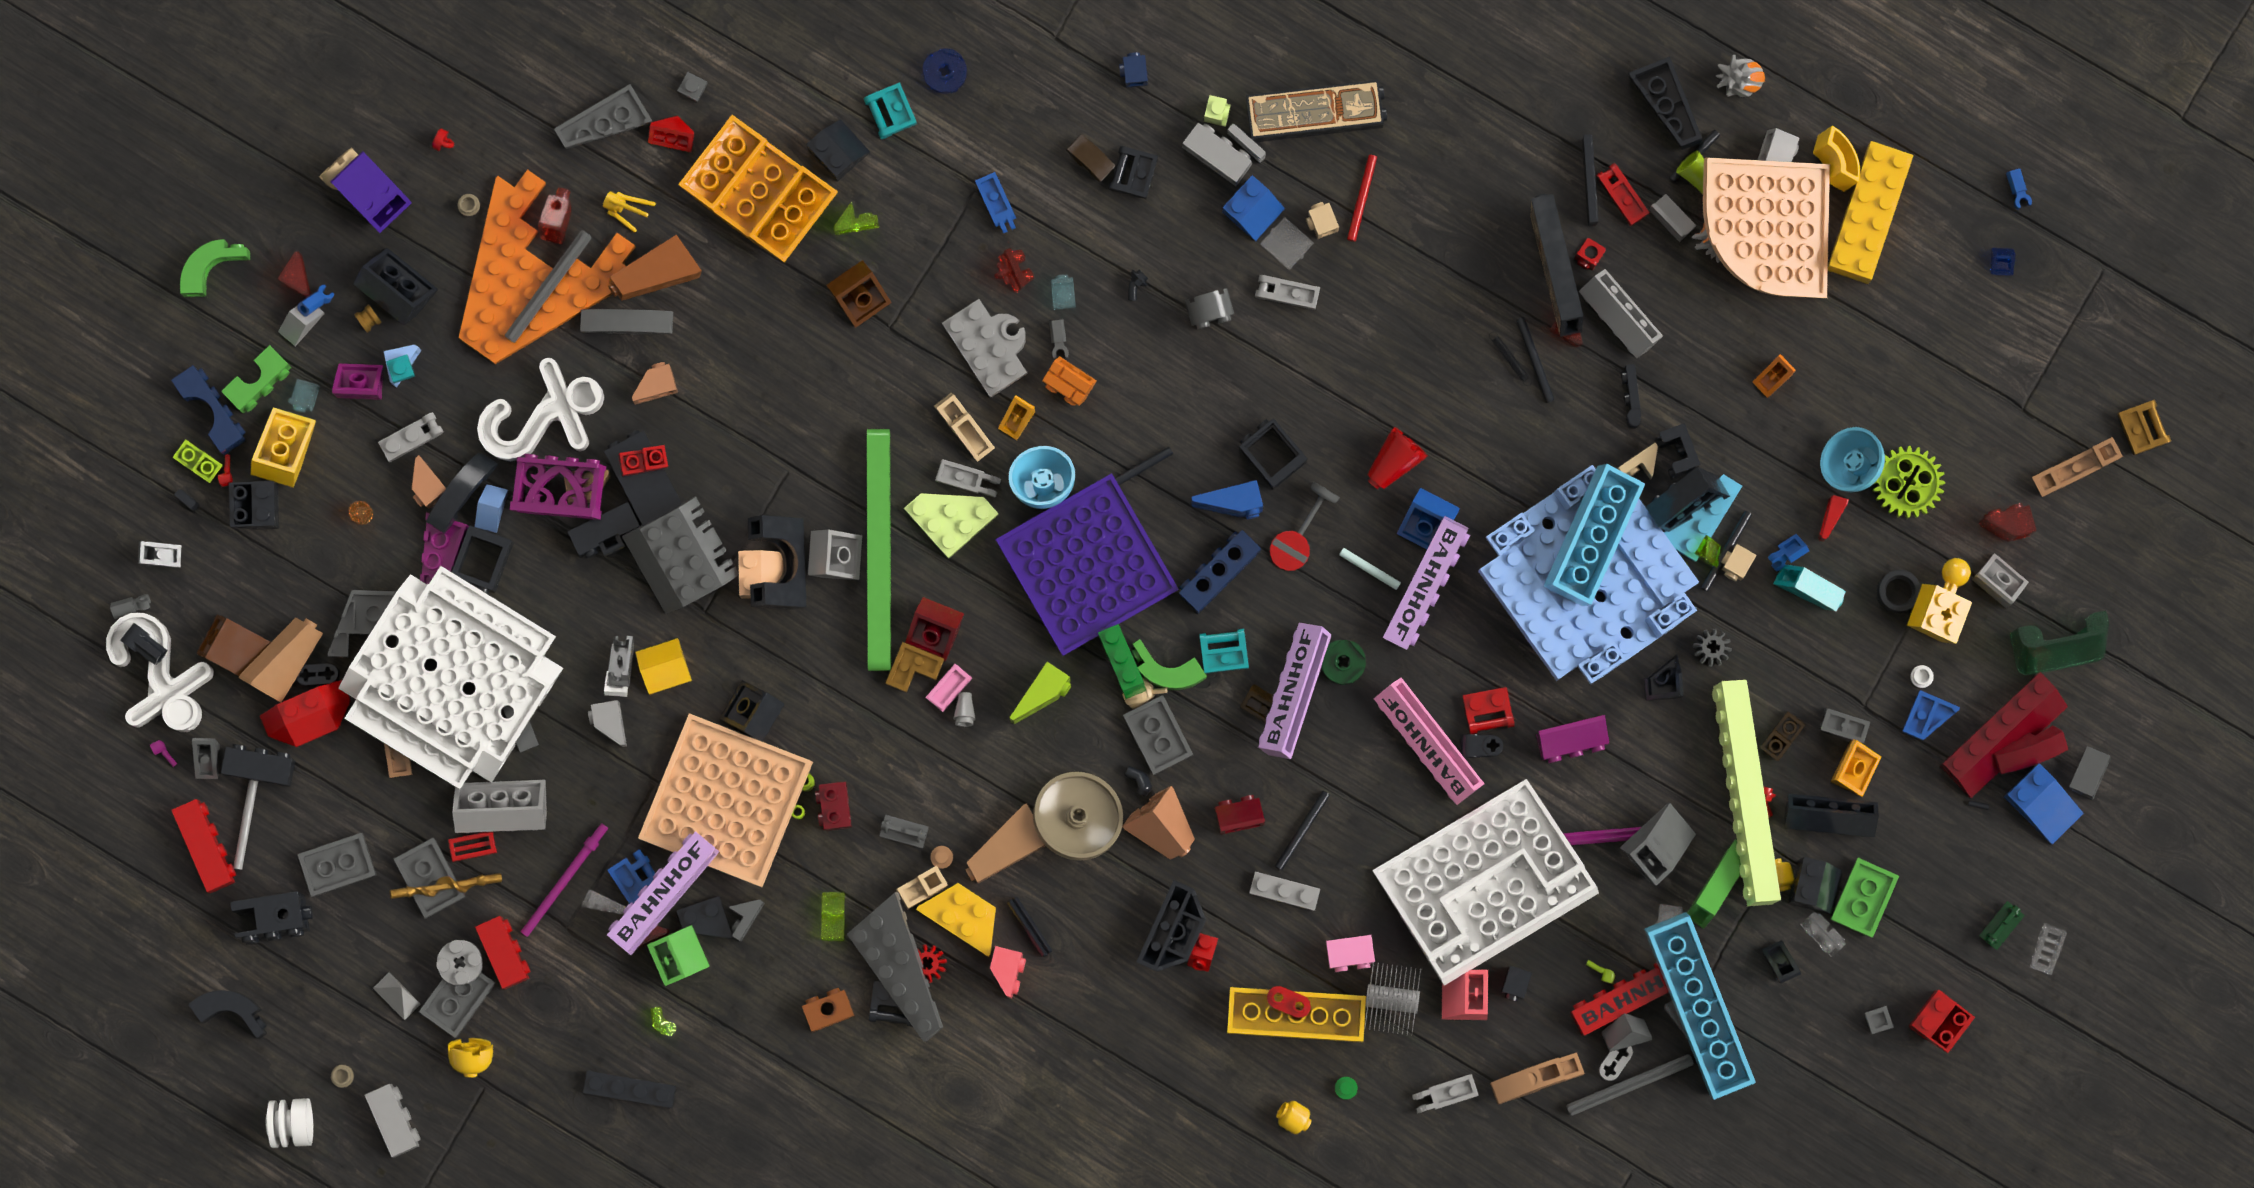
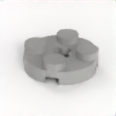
[436,940,483,985]

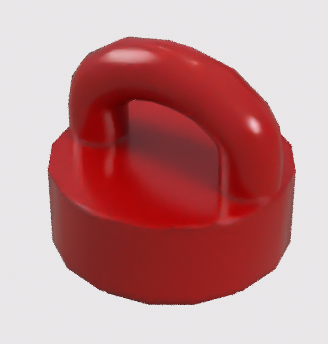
[431,128,454,151]

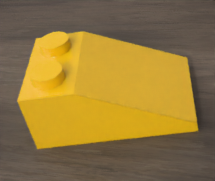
[251,407,316,487]

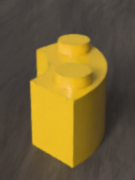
[1813,126,1860,192]

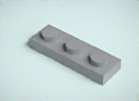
[1249,872,1320,911]

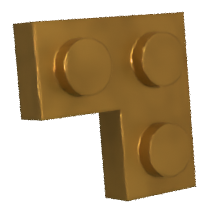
[886,642,944,693]

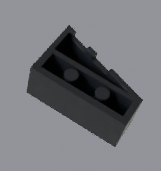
[1646,467,1730,532]

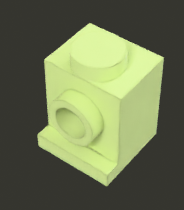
[1204,95,1231,127]

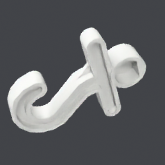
[477,358,604,461]
[106,613,214,732]

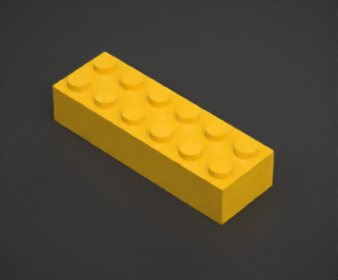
[1828,141,1913,284]
[1227,987,1366,1042]

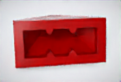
[648,116,694,152]

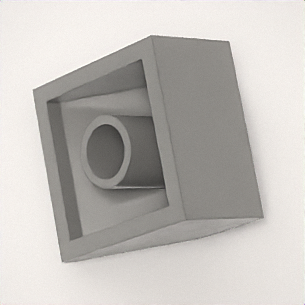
[808,530,862,580]

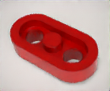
[1267,986,1311,1018]

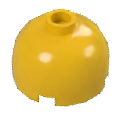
[448,1038,493,1077]

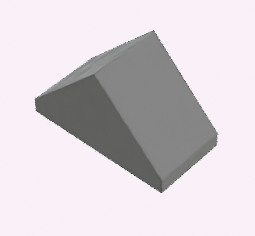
[278,305,325,347]

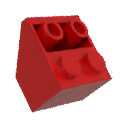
[1908,990,1975,1053]

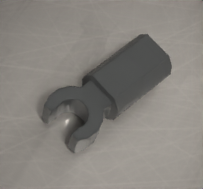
[1049,319,1069,359]
[110,594,151,619]

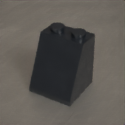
[1788,857,1842,915]

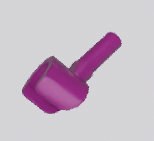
[150,740,177,767]

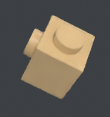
[1306,202,1339,239]
[1721,544,1756,581]

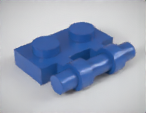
[608,850,655,904]

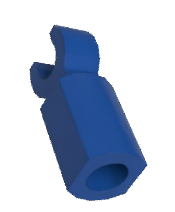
[2006,169,2032,210]
[297,285,334,317]

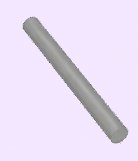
[233,780,258,870]

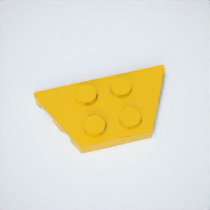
[916,883,996,957]

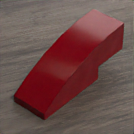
[1994,725,2068,774]

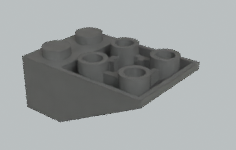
[1620,802,1696,885]

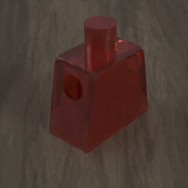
[538,188,572,244]

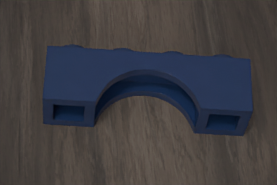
[171,365,246,456]

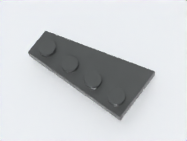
[554,84,653,149]

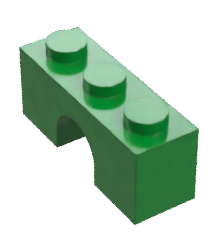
[1098,624,1146,699]

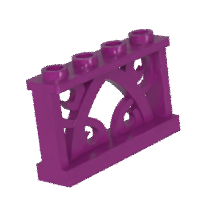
[510,454,606,520]

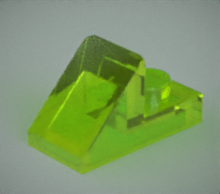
[834,202,879,235]

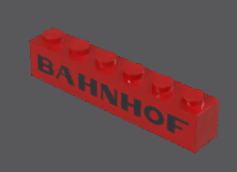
[1570,963,1669,1036]

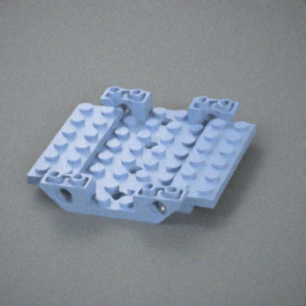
[1478,465,1699,684]

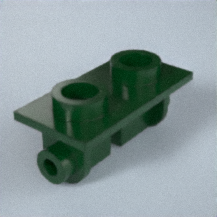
[1979,901,2025,950]

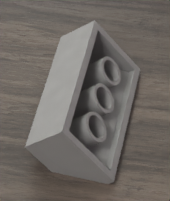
[452,780,547,833]

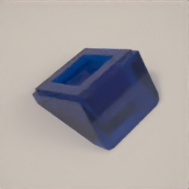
[1991,248,2016,275]

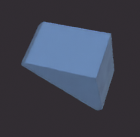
[475,484,508,533]

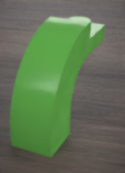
[180,239,250,297]
[1131,639,1207,690]

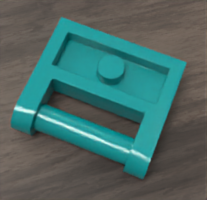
[864,82,917,139]
[1199,629,1249,674]

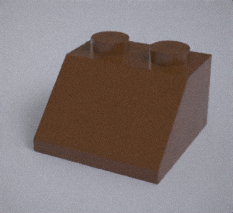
[826,260,892,328]

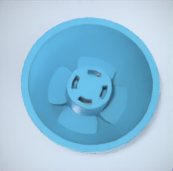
[1820,427,1885,492]
[1009,446,1075,509]

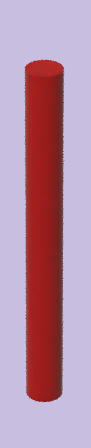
[1347,155,1377,242]

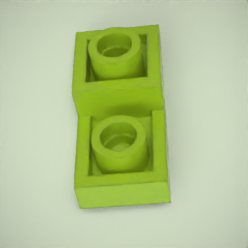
[172,439,222,483]

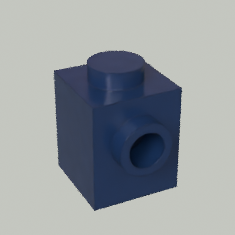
[1119,52,1148,88]

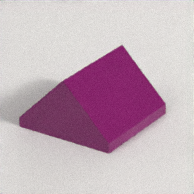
[332,363,383,400]

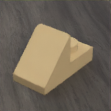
[1618,443,1658,480]

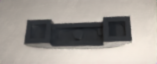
[426,452,498,534]

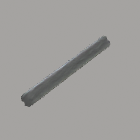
[505,231,591,343]
[1566,1054,1694,1116]

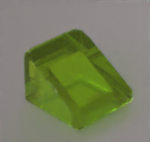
[1695,535,1720,568]

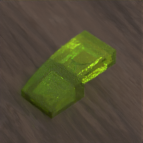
[821,892,845,941]

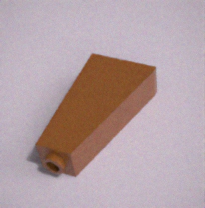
[608,235,702,301]

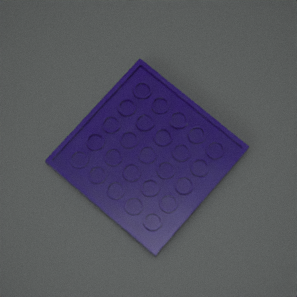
[995,474,1179,656]

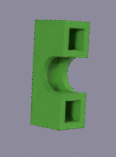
[221,345,292,413]

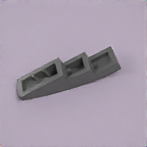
[580,309,673,335]

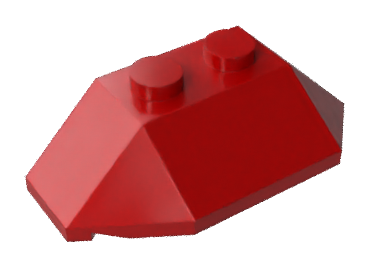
[260,680,351,747]

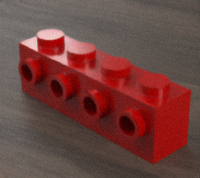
[172,799,236,893]

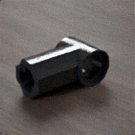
[120,623,168,665]

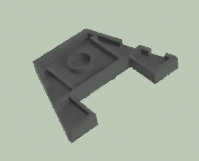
[328,590,399,658]

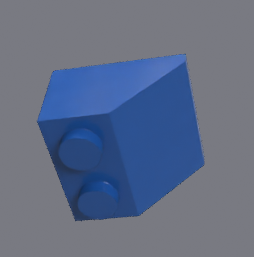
[1222,175,1285,242]
[1397,488,1460,549]

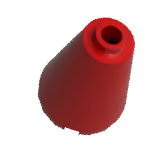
[1367,427,1428,489]

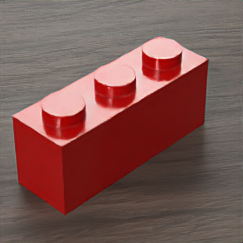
[475,916,531,990]

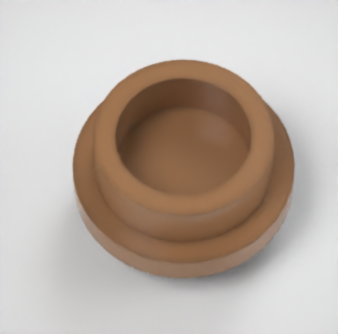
[931,846,953,869]

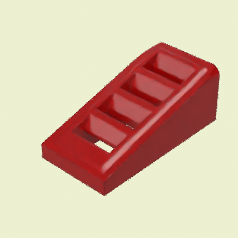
[1819,495,1849,542]

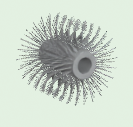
[1365,962,1421,1035]

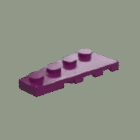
[420,512,469,585]

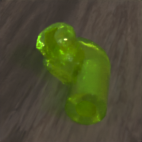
[650,1007,677,1036]

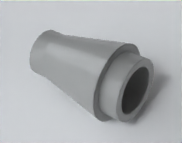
[953,692,976,727]

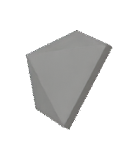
[373,972,421,1020]

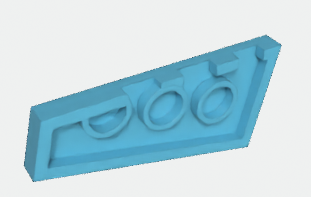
[1664,474,1742,562]

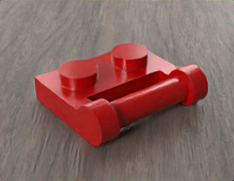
[1462,687,1515,734]

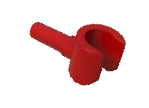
[218,454,233,487]

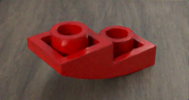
[618,445,668,476]

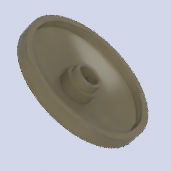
[1033,772,1123,860]

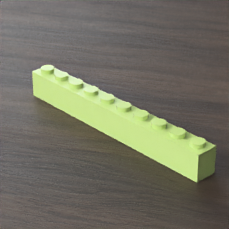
[1712,680,1781,906]

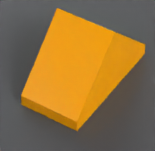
[998,396,1035,440]

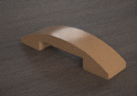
[2032,437,2123,497]

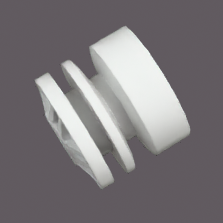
[266,1098,313,1148]

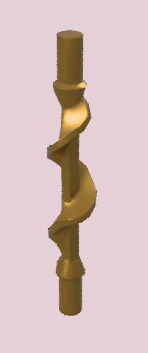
[389,873,502,899]

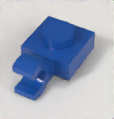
[1768,534,1809,571]

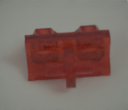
[994,248,1034,292]

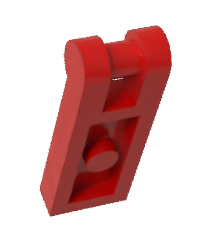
[1596,163,1650,226]

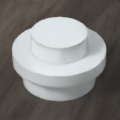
[1910,665,1933,688]

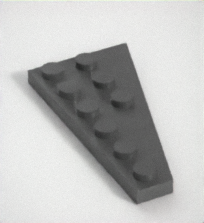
[847,892,943,1042]

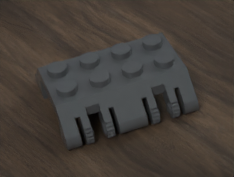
[622,496,739,614]

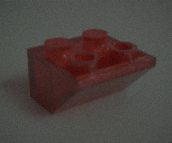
[1979,503,2037,542]

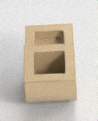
[896,866,948,910]

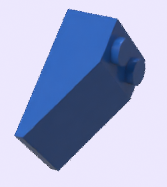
[1191,480,1263,519]
[2004,763,2084,845]

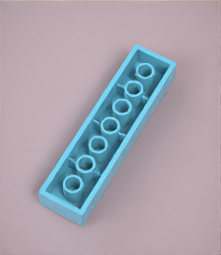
[1644,912,1756,1100]

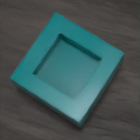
[386,354,415,383]

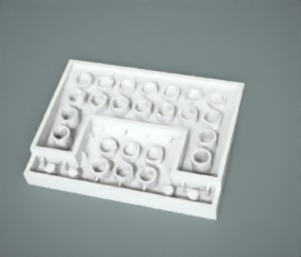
[1373,779,1599,985]

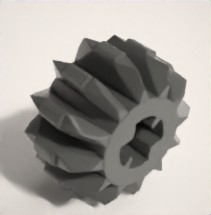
[1693,629,1732,667]

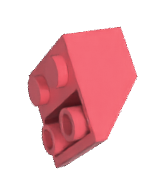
[990,946,1026,999]
[1442,970,1488,1020]

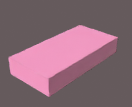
[926,664,972,712]

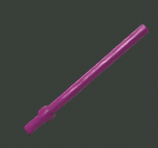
[520,823,608,937]

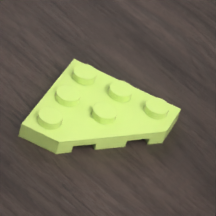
[904,494,999,559]

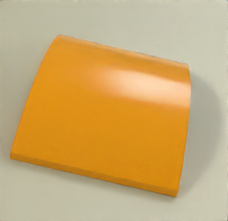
[678,115,838,262]

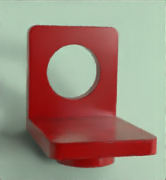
[1574,238,1606,271]

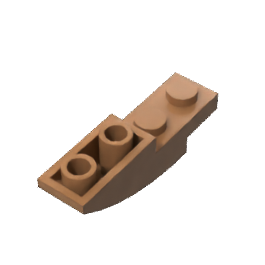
[1490,1053,1585,1105]

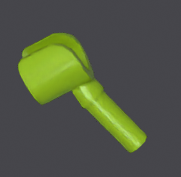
[1586,960,1615,984]

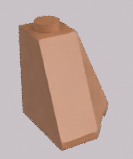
[1122,786,1195,860]

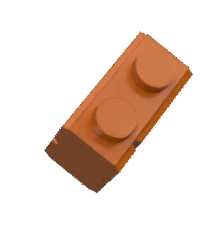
[1042,356,1097,406]

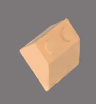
[738,550,783,599]

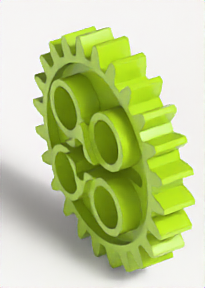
[1872,446,1945,519]

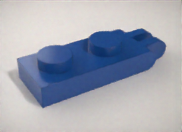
[975,172,1016,233]

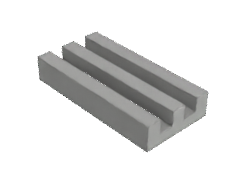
[1227,124,1266,163]

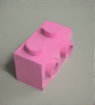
[1326,935,1375,972]

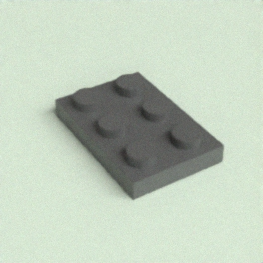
[1123,695,1193,776]
[298,833,377,897]
[394,838,465,919]
[419,958,496,1038]

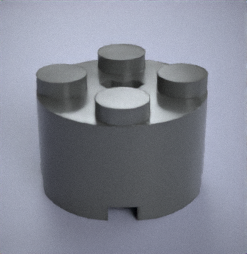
[1184,288,1234,330]

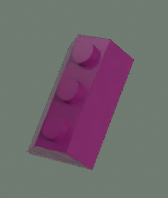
[1536,715,1609,764]

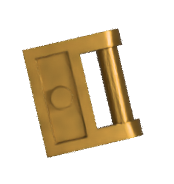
[2117,400,2171,455]

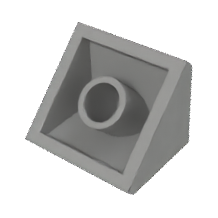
[1972,553,2029,609]

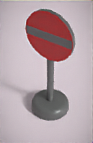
[1270,481,1340,571]

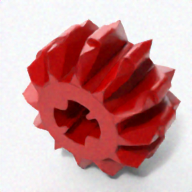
[917,945,947,983]

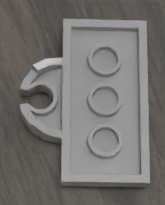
[942,299,1028,398]

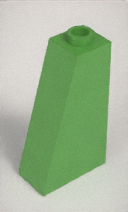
[1687,839,1741,929]

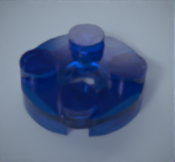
[923,48,967,94]

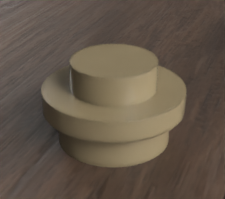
[458,194,480,216]
[331,1065,354,1088]

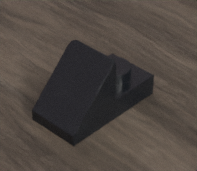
[1762,940,1801,983]

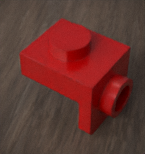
[1187,933,1218,972]

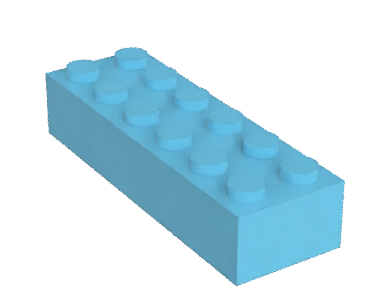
[1544,464,1645,606]

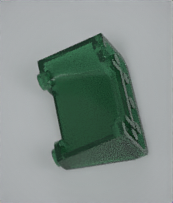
[2010,610,2109,675]

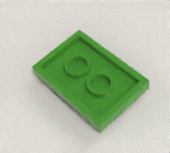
[1830,858,1899,938]

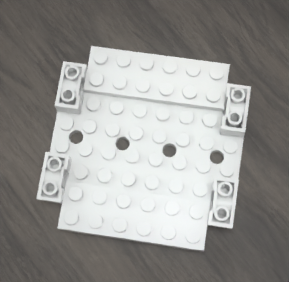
[338,566,563,789]

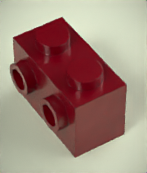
[815,782,852,831]

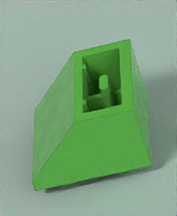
[647,925,710,986]

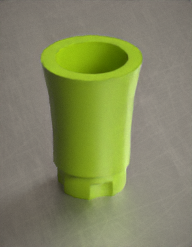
[1676,151,1704,194]

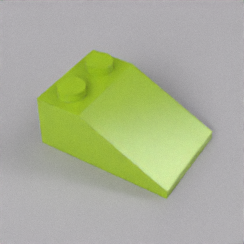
[1010,662,1071,724]

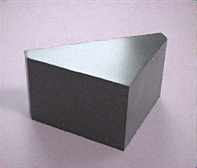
[1602,1013,1652,1052]

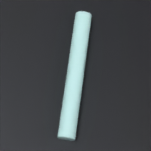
[1339,548,1401,590]

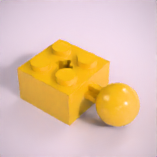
[1907,558,1972,644]

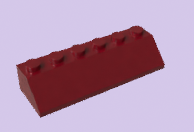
[1940,672,2068,799]

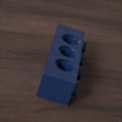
[1179,530,1261,614]

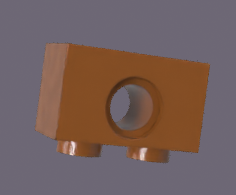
[802,988,855,1032]

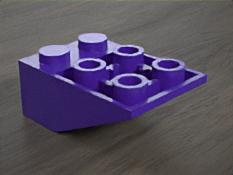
[330,151,412,233]

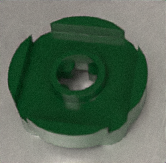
[1322,640,1366,685]

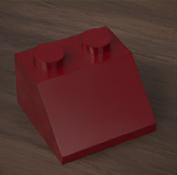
[905,597,964,662]
[1215,795,1265,835]

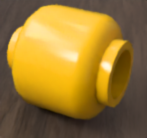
[1775,858,1795,892]
[1276,1101,1311,1134]

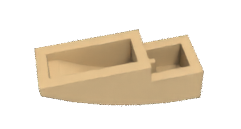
[934,393,995,462]

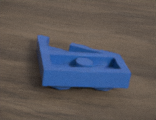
[1902,690,1960,741]

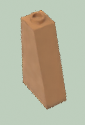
[239,618,323,703]
[965,803,1045,884]

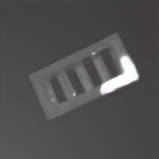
[581,890,626,915]
[2030,923,2067,975]

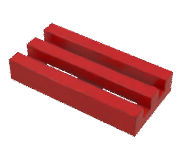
[448,832,497,862]

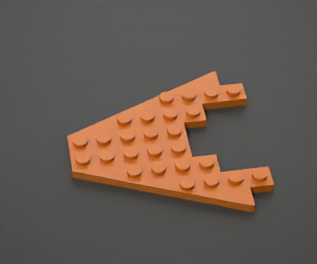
[459,169,636,364]

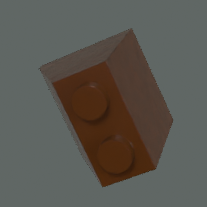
[196,614,271,676]

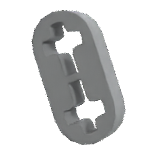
[1599,1046,1633,1081]

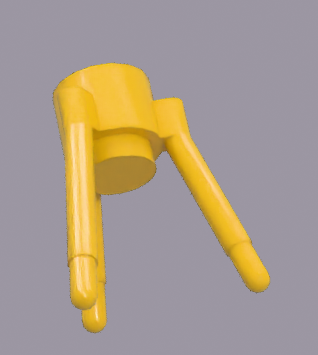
[603,191,656,232]

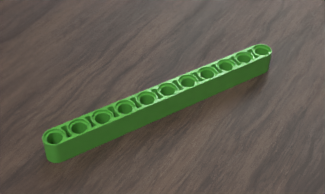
[867,429,891,671]

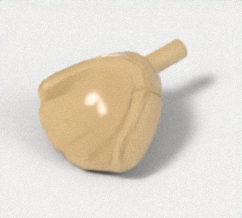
[1122,677,1168,709]

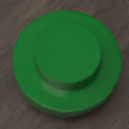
[1335,1077,1358,1099]

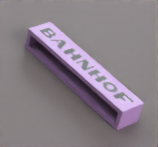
[1383,516,1470,650]
[1258,623,1331,759]
[607,831,719,955]

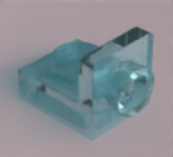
[1051,275,1076,309]
[288,379,320,413]

